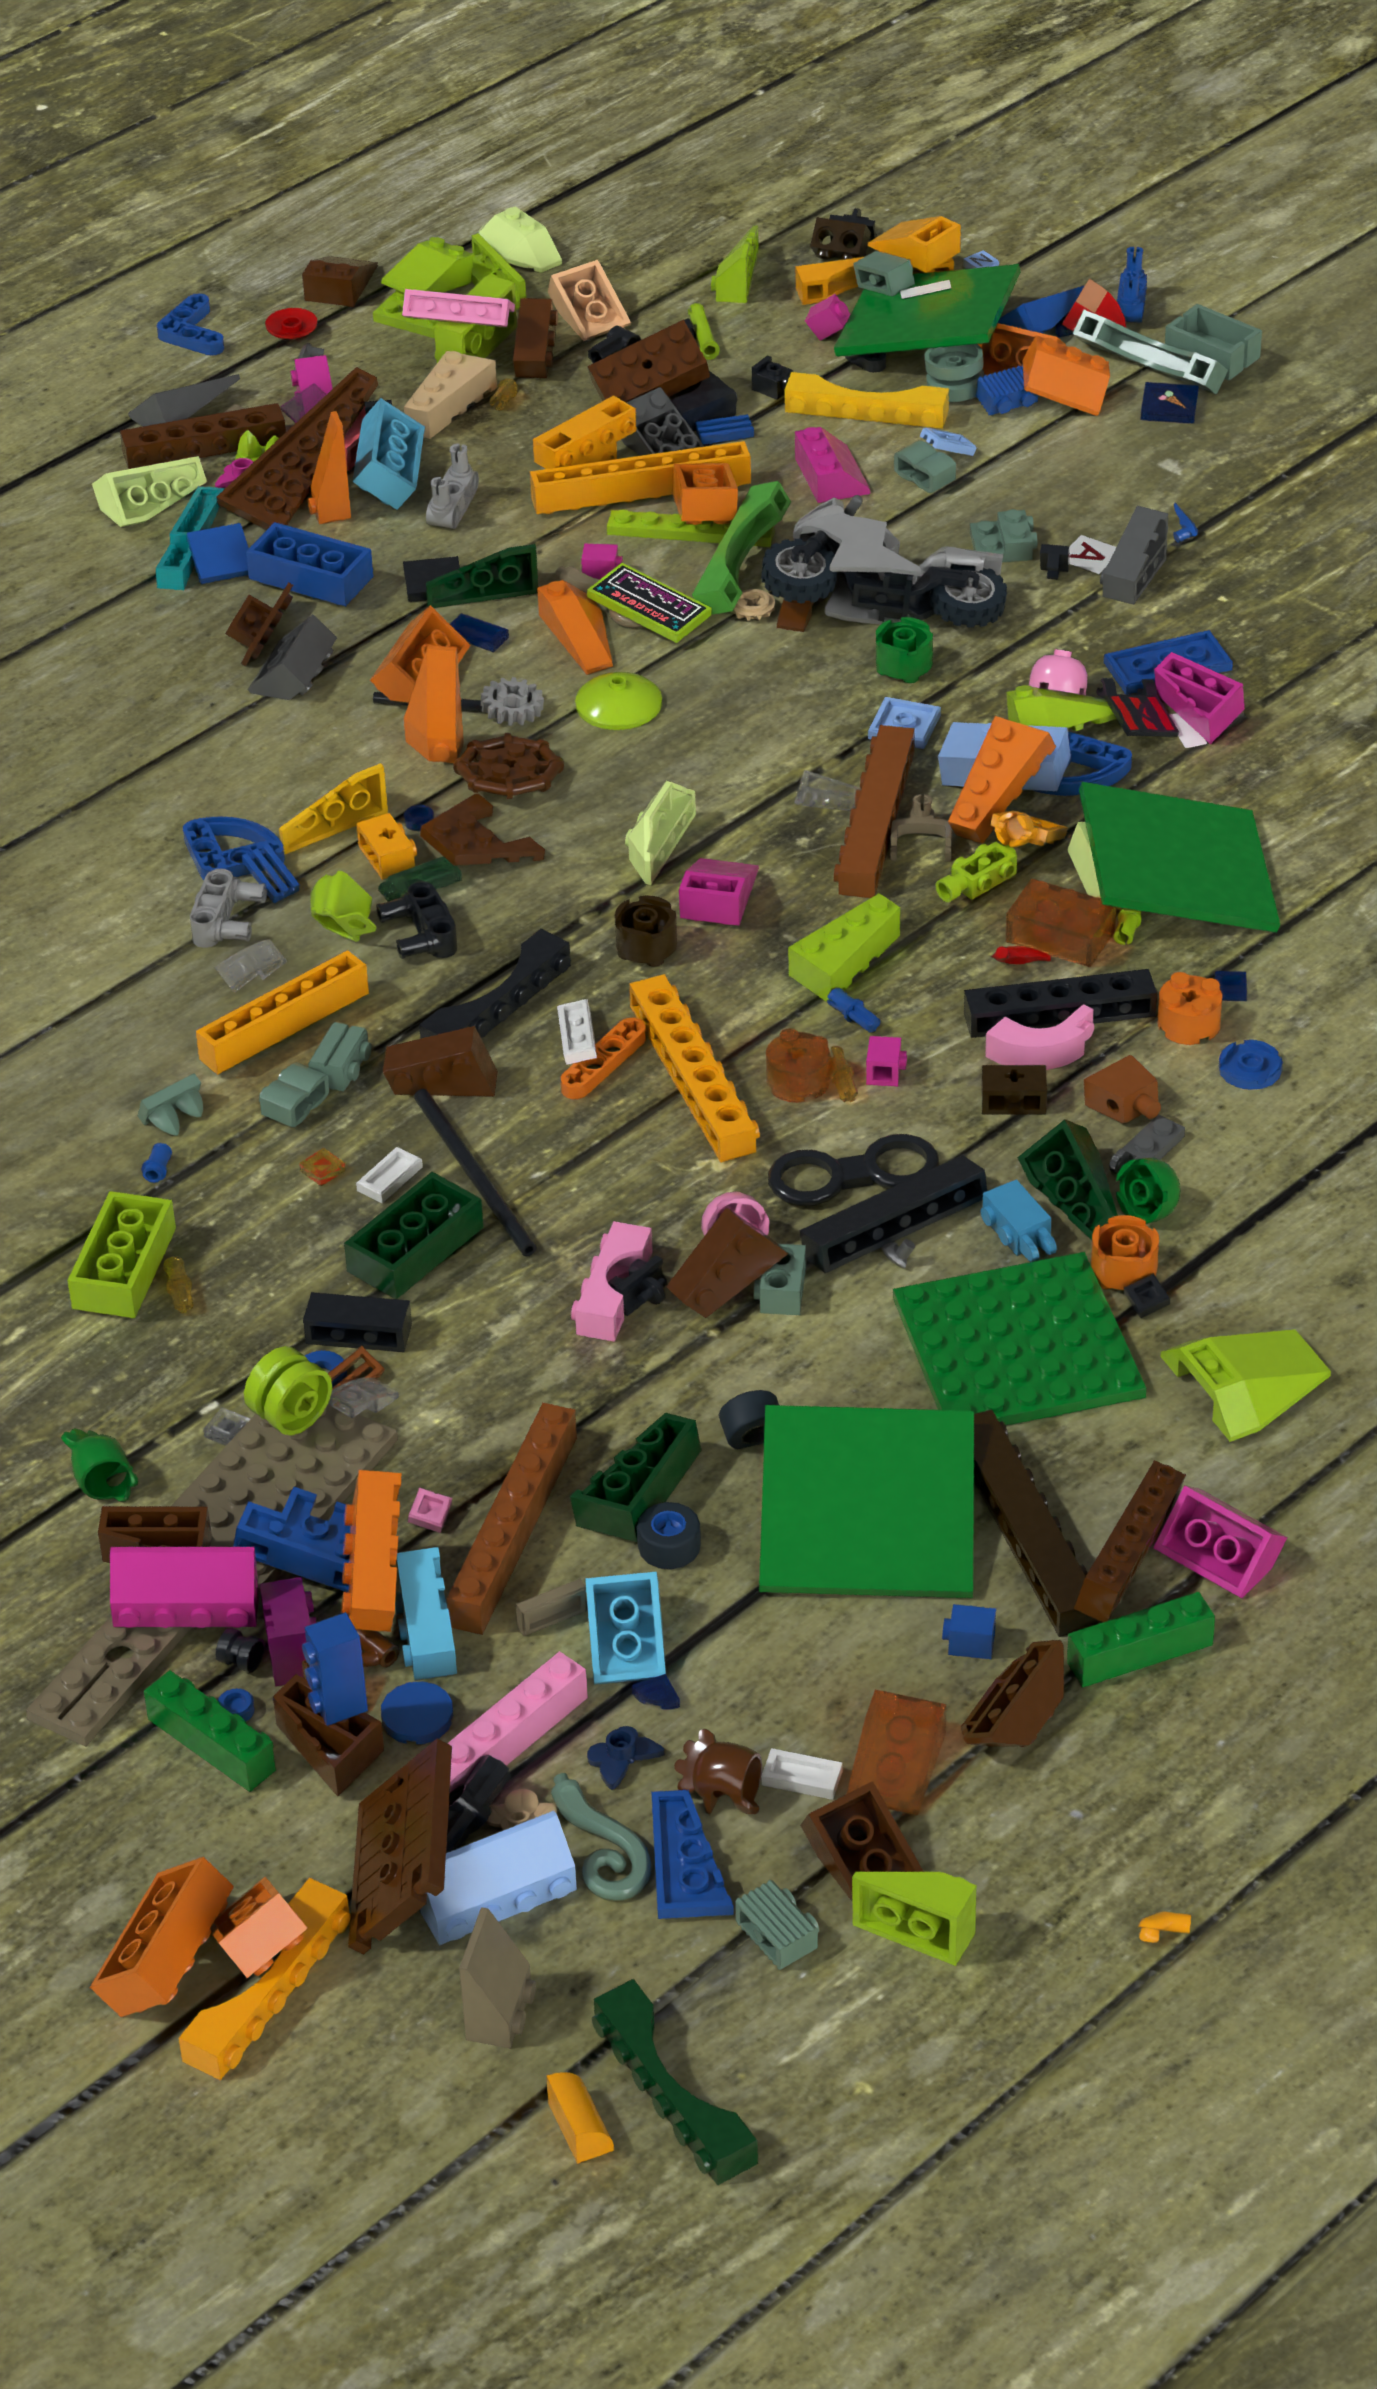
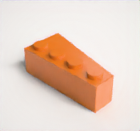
[948,716,1056,844]
[342,1470,402,1632]

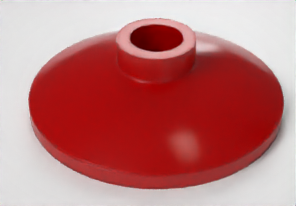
[265,308,318,340]

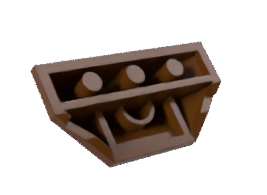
[961,1640,1064,1747]

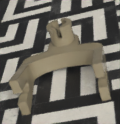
[891,794,952,862]

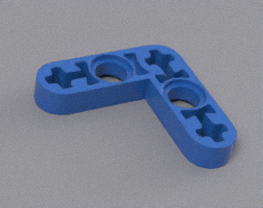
[157,293,224,356]

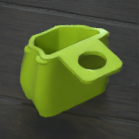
[310,870,377,942]

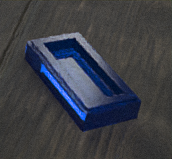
[450,613,509,652]

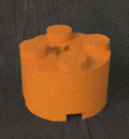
[1158,972,1222,1045]
[1091,1215,1159,1290]

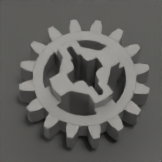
[480,677,544,726]

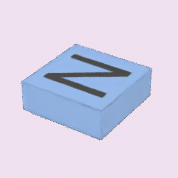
[963,250,999,269]

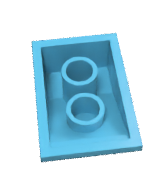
[585,1572,666,1685]

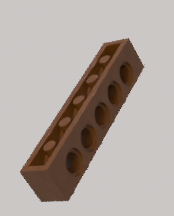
[120,403,286,469]
[1074,1460,1186,1622]

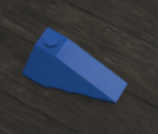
[998,285,1085,333]

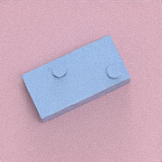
[938,722,1071,791]

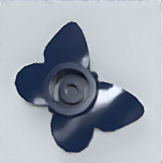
[587,1726,665,1790]

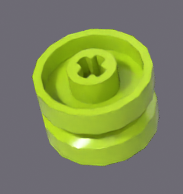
[244,1346,332,1436]

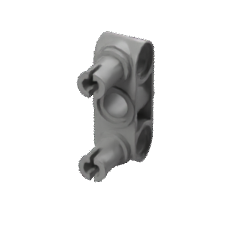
[426,443,479,529]
[190,869,267,948]

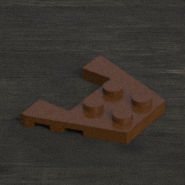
[420,793,545,866]

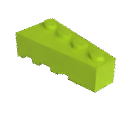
[788,893,900,1002]

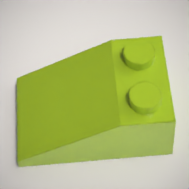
[381,237,474,293]
[852,1872,977,1966]

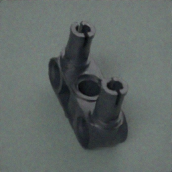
[376,881,457,959]

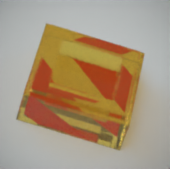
[299,1148,346,1187]

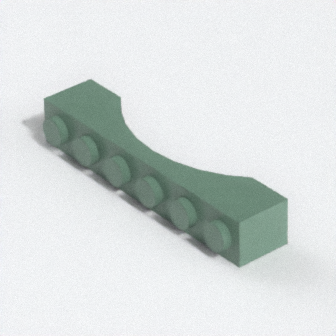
[1073,310,1228,394]

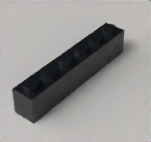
[799,1155,988,1273]

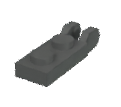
[1109,1114,1185,1173]

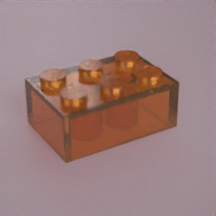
[1006,878,1116,967]

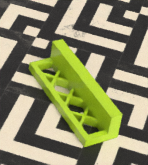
[471,233,526,310]

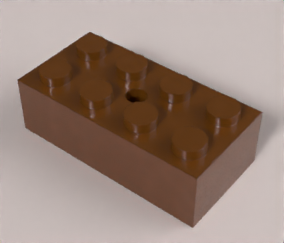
[588,319,710,403]

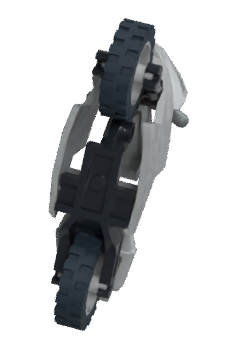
[761,495,1007,628]

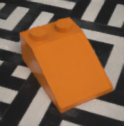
[210,1876,307,1978]

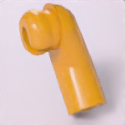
[1138,1911,1191,1943]

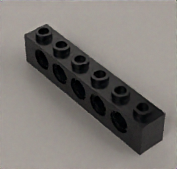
[964,969,1157,1038]

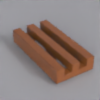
[328,1346,385,1407]

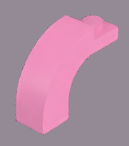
[985,1004,1094,1070]

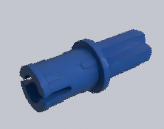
[827,987,881,1033]

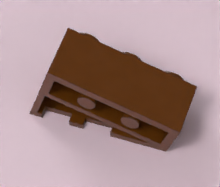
[513,298,558,378]
[383,1026,498,1097]
[666,1207,788,1318]

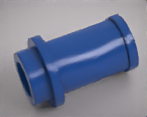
[141,1143,172,1183]

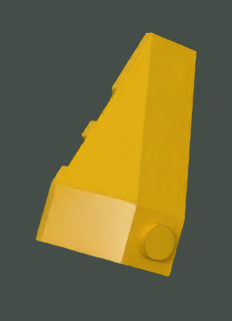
[279,763,388,855]

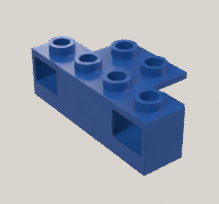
[233,1487,350,1592]

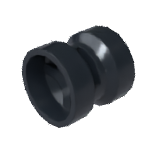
[215,1628,265,1673]

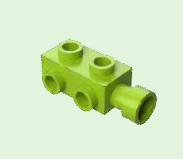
[935,841,1017,902]

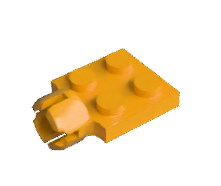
[990,810,1068,848]

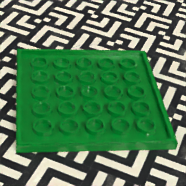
[834,264,1021,357]
[1079,782,1280,932]
[759,1405,974,1598]

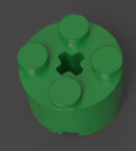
[876,617,933,683]

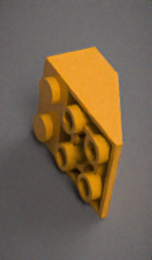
[868,216,961,273]

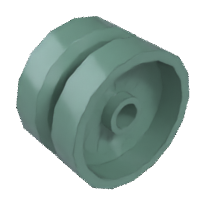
[925,344,984,402]

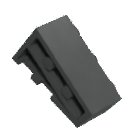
[1100,506,1168,605]

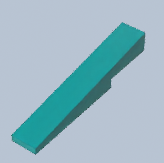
[156,486,225,590]

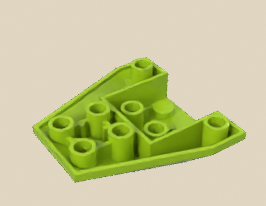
[1160,1329,1331,1442]

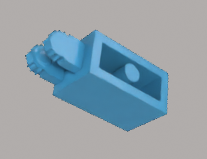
[980,1179,1057,1262]

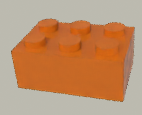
[673,463,738,525]

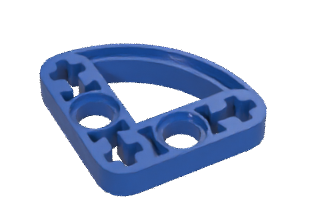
[1033,732,1132,796]
[183,817,285,880]

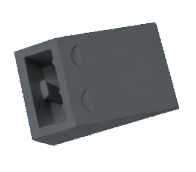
[621,387,704,456]

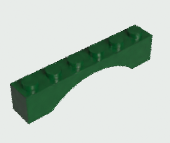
[592,1979,758,2185]

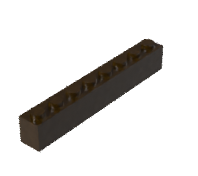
[974,1409,1099,1637]

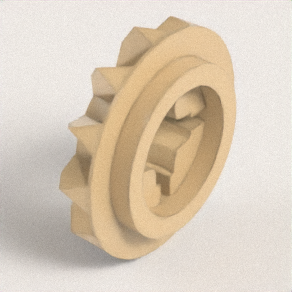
[731,589,775,621]

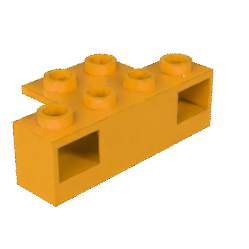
[533,395,636,469]

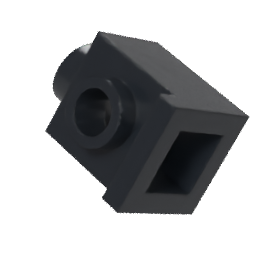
[752,355,793,400]

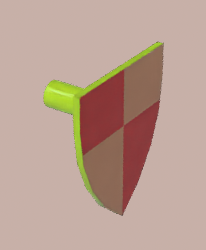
[1062,279,1127,332]

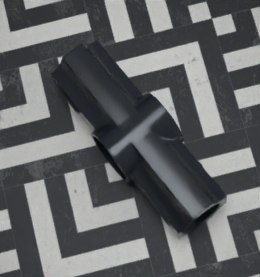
[446,1755,512,1853]

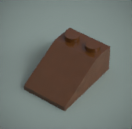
[302,256,378,307]
[800,1781,924,1901]

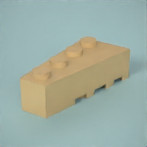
[404,351,497,439]

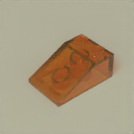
[847,1689,946,1815]

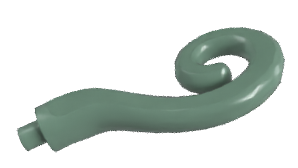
[551,1773,652,1901]

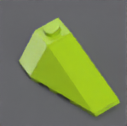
[711,225,759,303]
[1006,685,1117,731]

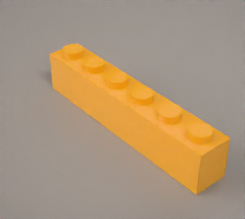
[196,950,369,1075]

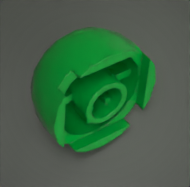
[1116,1158,1181,1224]

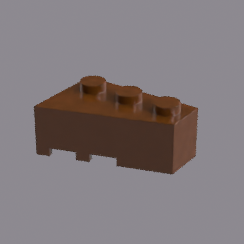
[98,1506,212,1563]
[273,1674,384,1797]

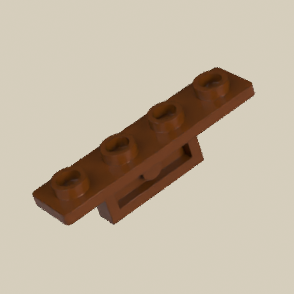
[225,582,293,666]

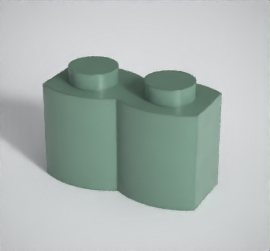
[894,440,956,493]
[259,1062,329,1127]

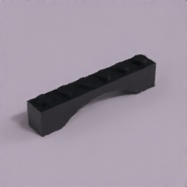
[419,928,571,1039]

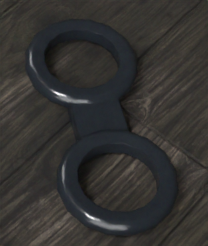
[768,1134,940,1206]

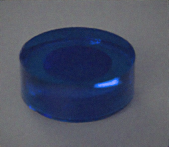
[404,805,434,832]

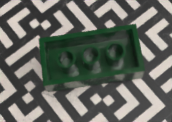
[344,1172,484,1299]

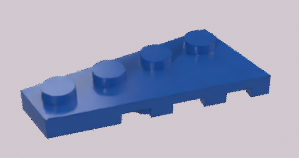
[651,1790,734,1919]

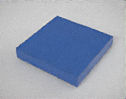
[186,523,249,584]

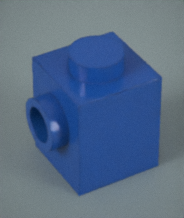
[942,1604,996,1659]

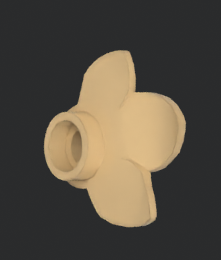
[486,1789,557,1831]

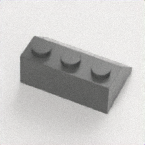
[247,614,337,700]

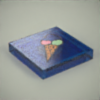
[1140,382,1199,423]

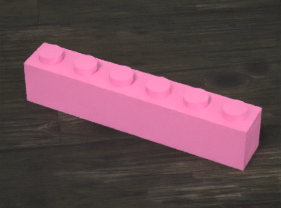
[447,1651,588,1792]

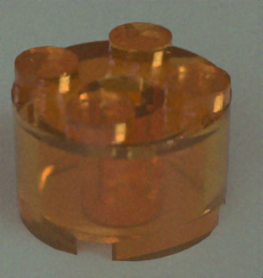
[766,1028,830,1103]

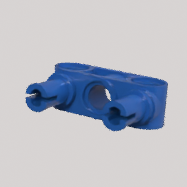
[1117,247,1147,323]

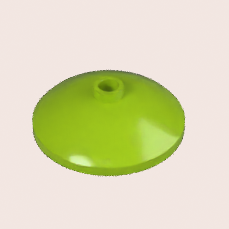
[575,672,662,730]

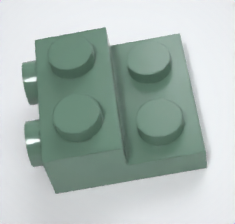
[970,509,1038,562]

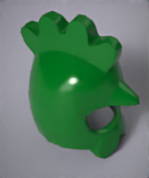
[61,1428,138,1502]

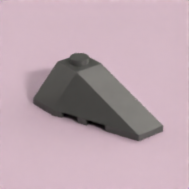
[128,374,240,426]

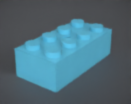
[352,398,425,510]

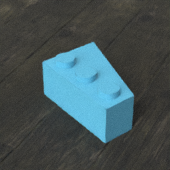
[395,1547,457,1680]

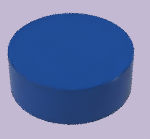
[218,1688,255,1722]

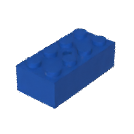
[246,522,374,607]

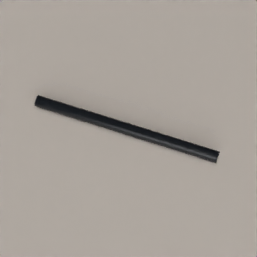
[414,1089,537,1256]

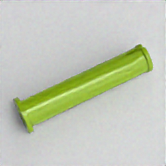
[688,303,720,360]

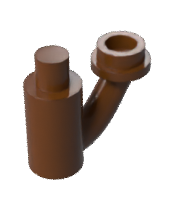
[356,1629,400,1668]

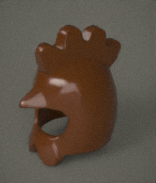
[674,1729,762,1815]

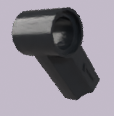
[588,325,641,363]

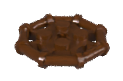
[453,733,564,799]

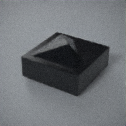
[1124,1273,1170,1318]

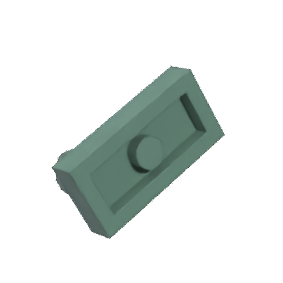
[137,1073,203,1136]

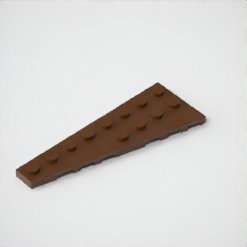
[216,367,378,530]

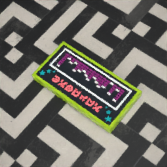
[587,563,712,643]

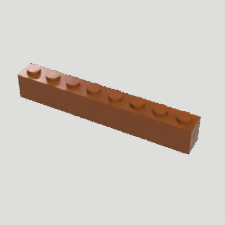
[834,725,915,898]
[446,1403,577,1635]

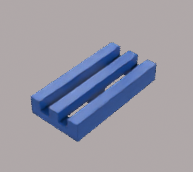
[695,414,754,445]
[242,843,300,903]

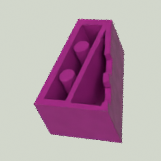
[259,1577,316,1687]

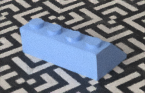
[420,1811,577,1945]

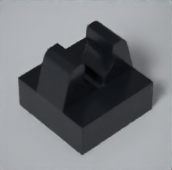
[1040,544,1070,580]

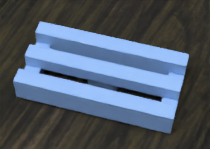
[920,427,977,456]

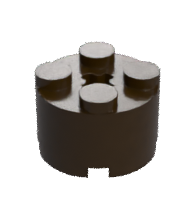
[615,895,677,967]

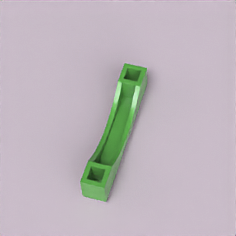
[692,481,791,615]

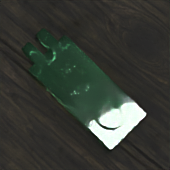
[378,856,462,901]

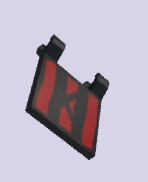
[1096,678,1179,737]

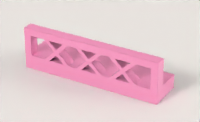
[402,289,515,327]

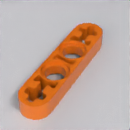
[561,1018,646,1099]

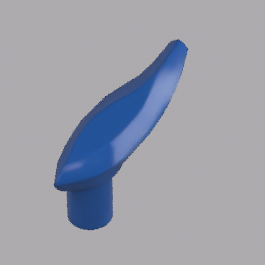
[1173,503,1198,543]

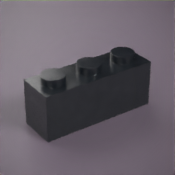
[303,1292,412,1352]

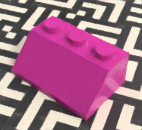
[795,427,870,503]
[1153,1485,1288,1598]

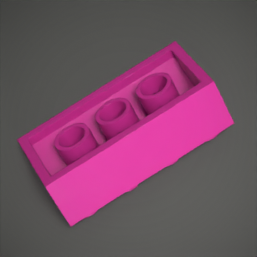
[110,1547,259,1628]

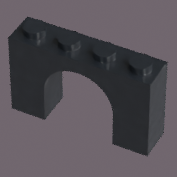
[670,371,738,432]

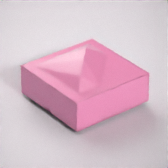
[408,1488,453,1533]

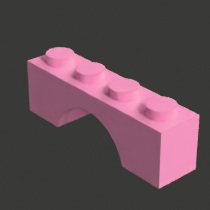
[571,1221,653,1342]

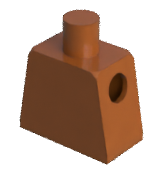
[1084,1055,1161,1123]

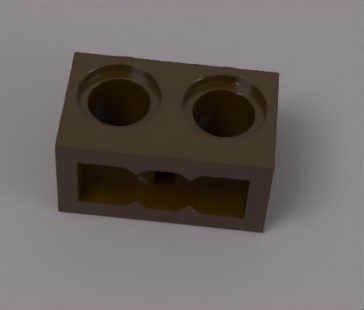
[810,217,871,260]

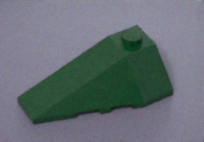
[426,544,539,608]
[1017,1119,1118,1240]

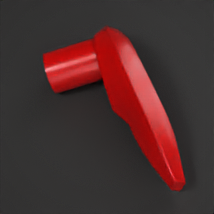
[991,946,1051,964]

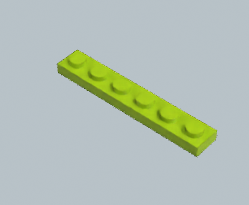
[607,510,775,547]

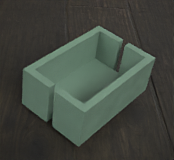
[1165,304,1262,380]

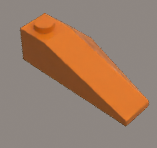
[308,411,351,524]
[537,580,613,675]
[404,646,464,763]

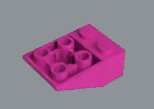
[679,858,759,926]

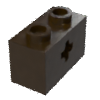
[981,1065,1047,1115]

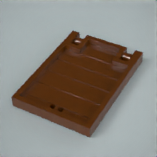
[348,1738,452,1955]

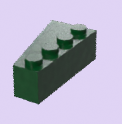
[570,1413,702,1542]

